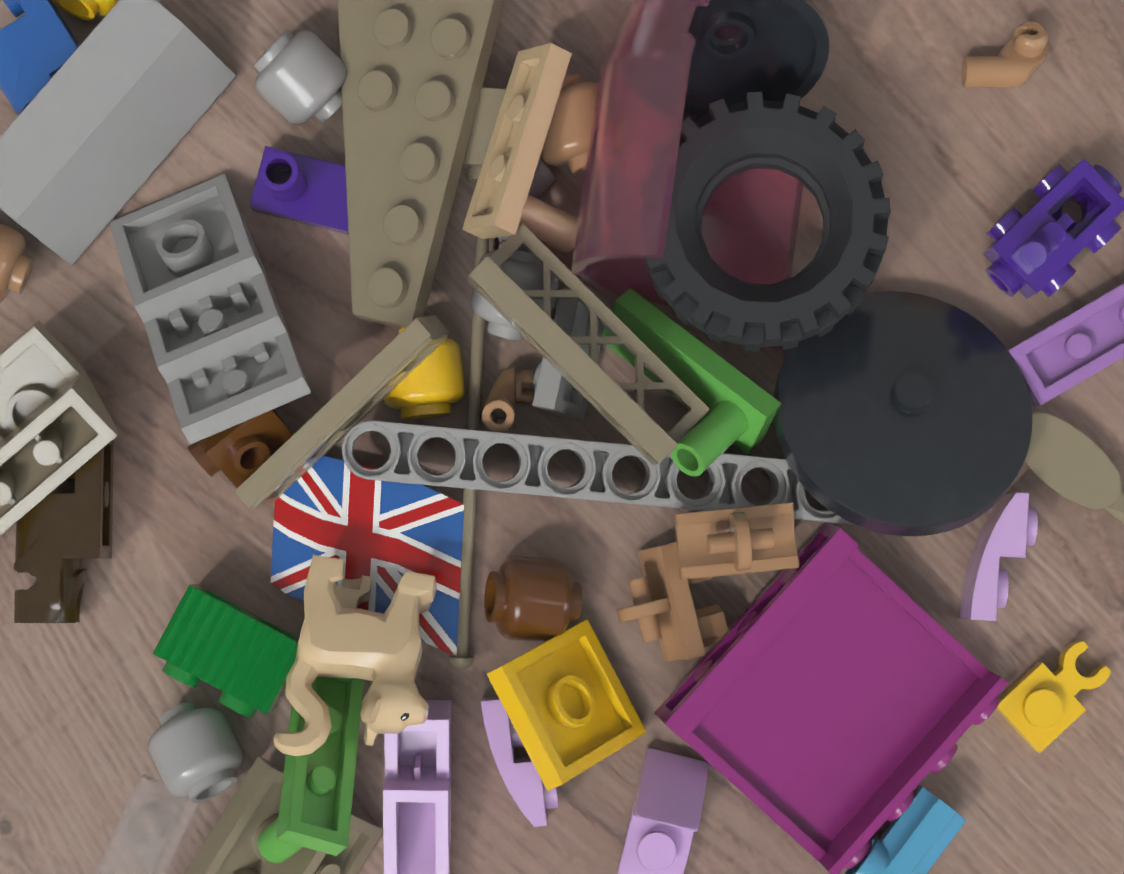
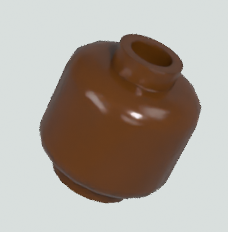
[484,556,582,642]

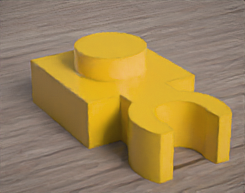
[996,640,1111,753]

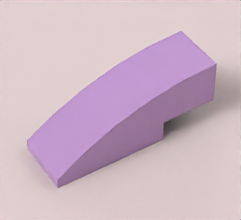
[383,700,452,874]

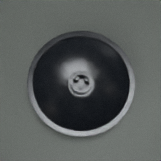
[773,291,1033,537]

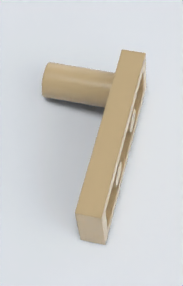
[462,43,583,254]

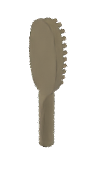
[1024,412,1124,525]

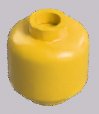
[379,328,465,420]

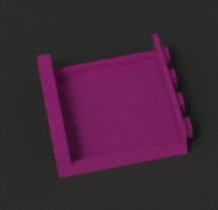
[654,522,1008,874]

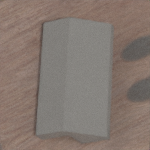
[0,0,237,266]

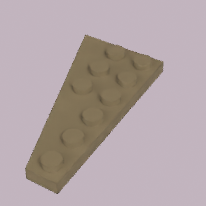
[338,0,505,328]

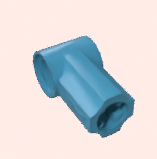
[845,785,967,874]

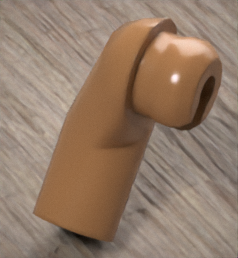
[962,21,1049,88]
[482,367,535,432]

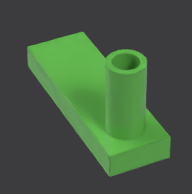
[602,288,781,476]
[257,677,364,863]

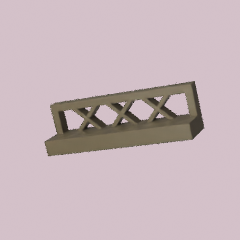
[467,224,709,465]

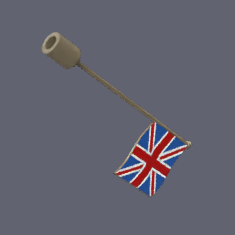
[270,88,506,670]

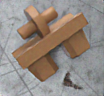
[674,502,799,580]
[616,542,728,662]

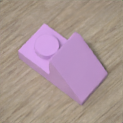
[617,747,709,874]

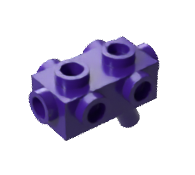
[983,159,1124,299]

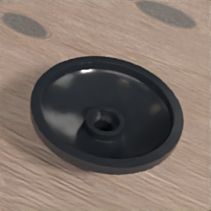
[633,0,829,122]

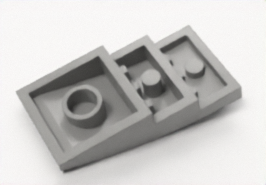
[109,173,311,444]

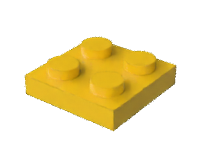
[487,619,647,791]

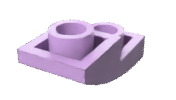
[959,493,1038,621]
[481,696,558,827]

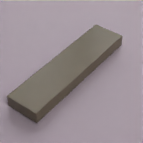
[234,315,450,509]

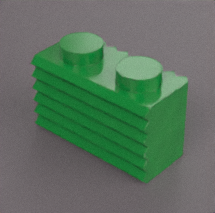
[153,584,299,718]

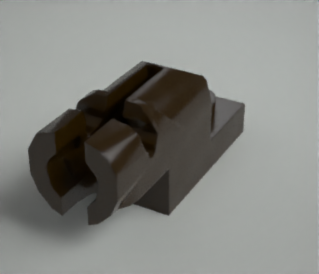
[14,439,114,623]

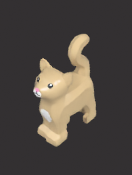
[273,555,437,756]

